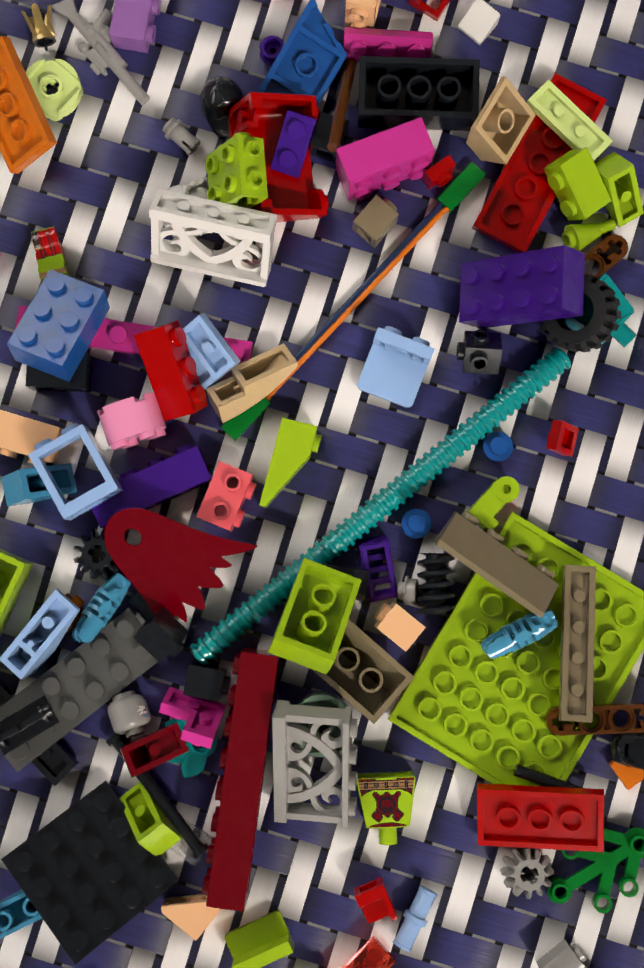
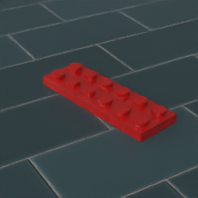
[472,73,607,253]

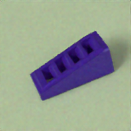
[357,535,398,603]

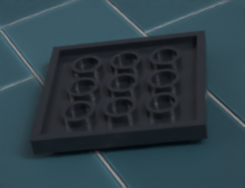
[1,781,179,965]

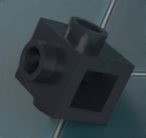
[456,330,502,375]

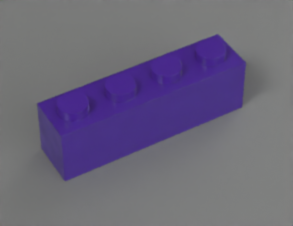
[92,444,212,529]

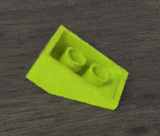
[268,558,362,674]

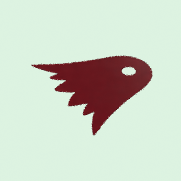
[104,508,257,622]

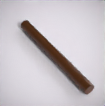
[327,58,356,152]

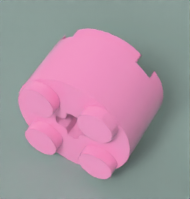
[97,392,166,450]

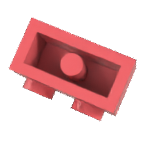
[196,461,257,532]

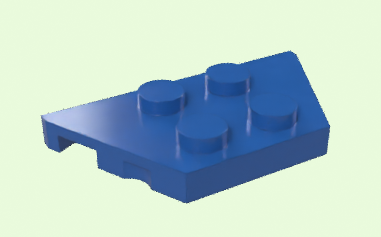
[257,0,347,107]

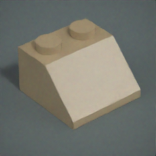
[466,76,536,164]

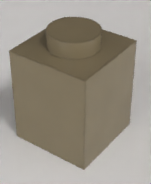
[352,195,399,248]

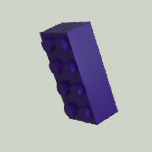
[459,245,585,329]

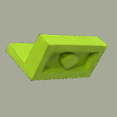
[224,910,294,968]

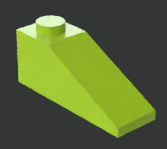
[259,417,322,508]

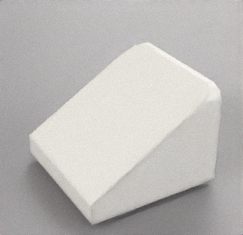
[457,0,500,46]

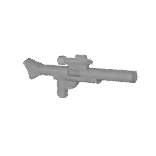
[52,0,150,105]

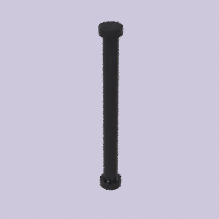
[106,733,208,860]

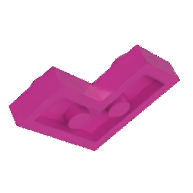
[159,686,226,749]

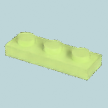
[527,79,613,161]

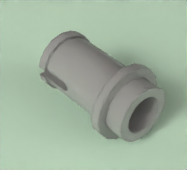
[162,118,201,155]

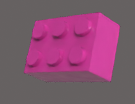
[335,117,435,201]

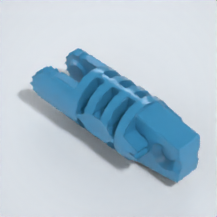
[71,572,131,643]
[481,608,559,659]

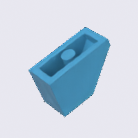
[1,463,77,507]

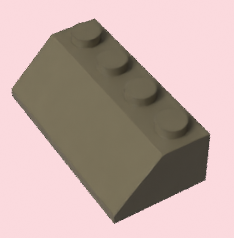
[434,510,559,618]
[312,620,414,724]

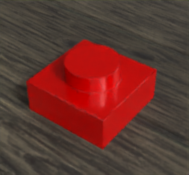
[422,155,456,190]
[546,420,579,457]

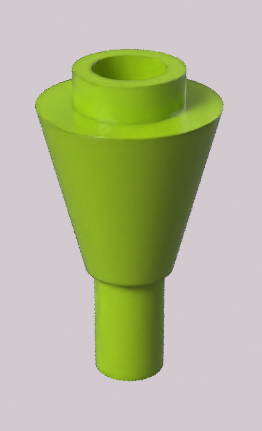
[562,219,616,251]

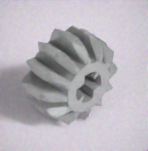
[500,847,554,899]

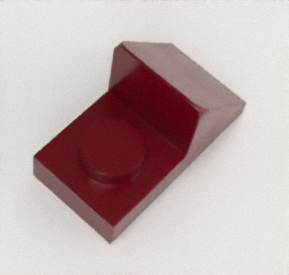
[120,722,189,778]

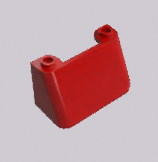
[229,92,329,223]

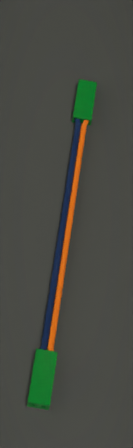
[221,162,486,441]

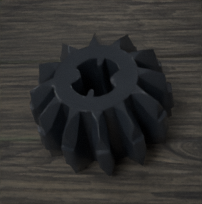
[74,529,120,579]

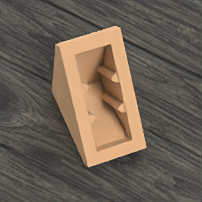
[161,894,221,941]

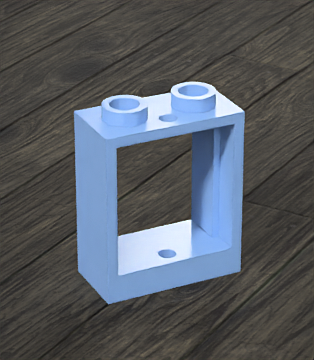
[28,423,124,520]

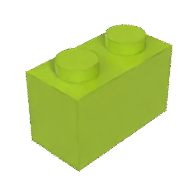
[544,147,612,221]

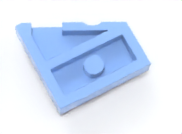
[183,313,241,390]

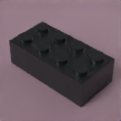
[357,56,480,131]

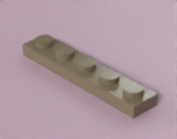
[559,565,596,723]

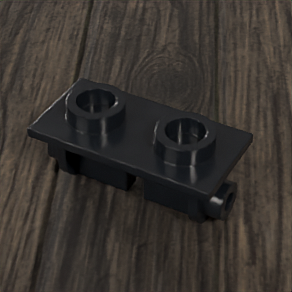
[0,695,60,755]

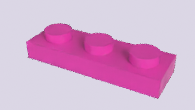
[344,27,433,61]

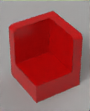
[354,876,398,923]

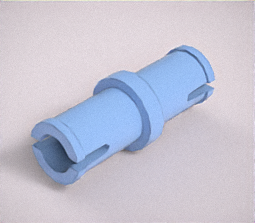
[393,885,438,952]

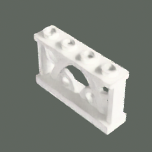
[149,188,277,287]

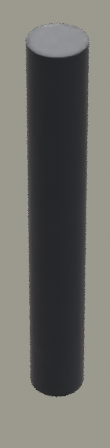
[513,764,605,801]

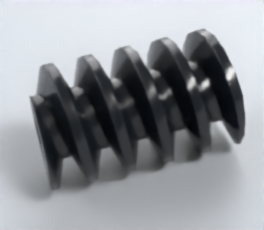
[417,553,455,615]

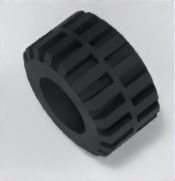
[539,274,621,352]

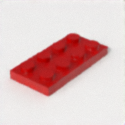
[477,783,604,852]

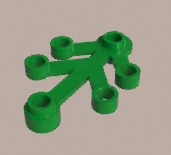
[545,827,644,914]

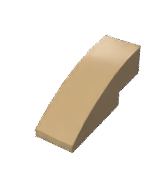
[206,344,298,423]

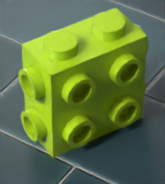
[205,132,268,209]

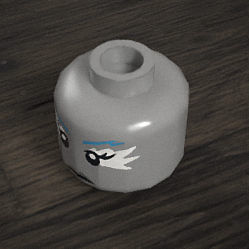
[107,691,151,739]

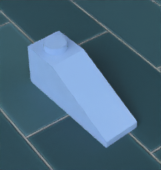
[0,589,80,680]

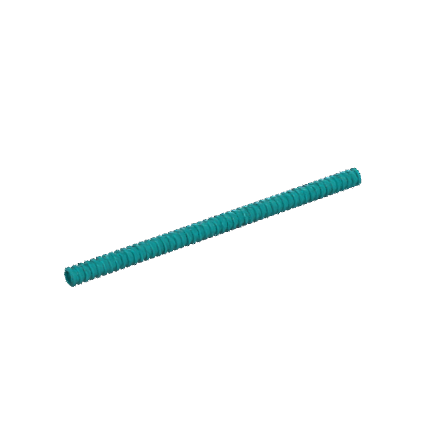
[190,347,571,666]

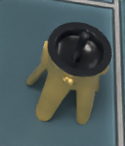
[21,3,56,51]

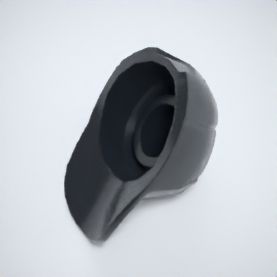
[200,76,244,138]

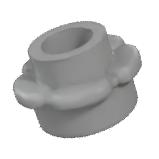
[397,576,419,605]

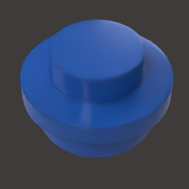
[483,432,513,462]
[401,509,431,539]

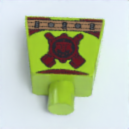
[357,771,416,845]

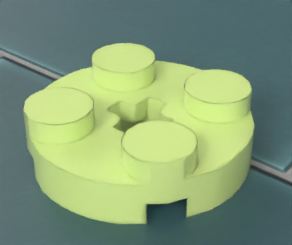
[26,58,83,121]

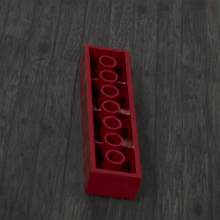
[202,647,280,912]

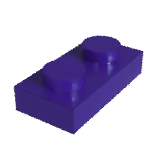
[270,109,317,178]

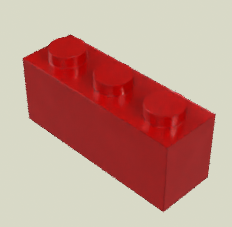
[134,320,208,421]

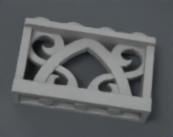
[272,700,358,827]

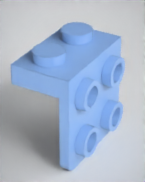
[357,326,435,408]

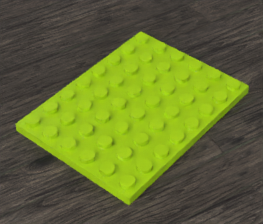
[387,512,644,786]

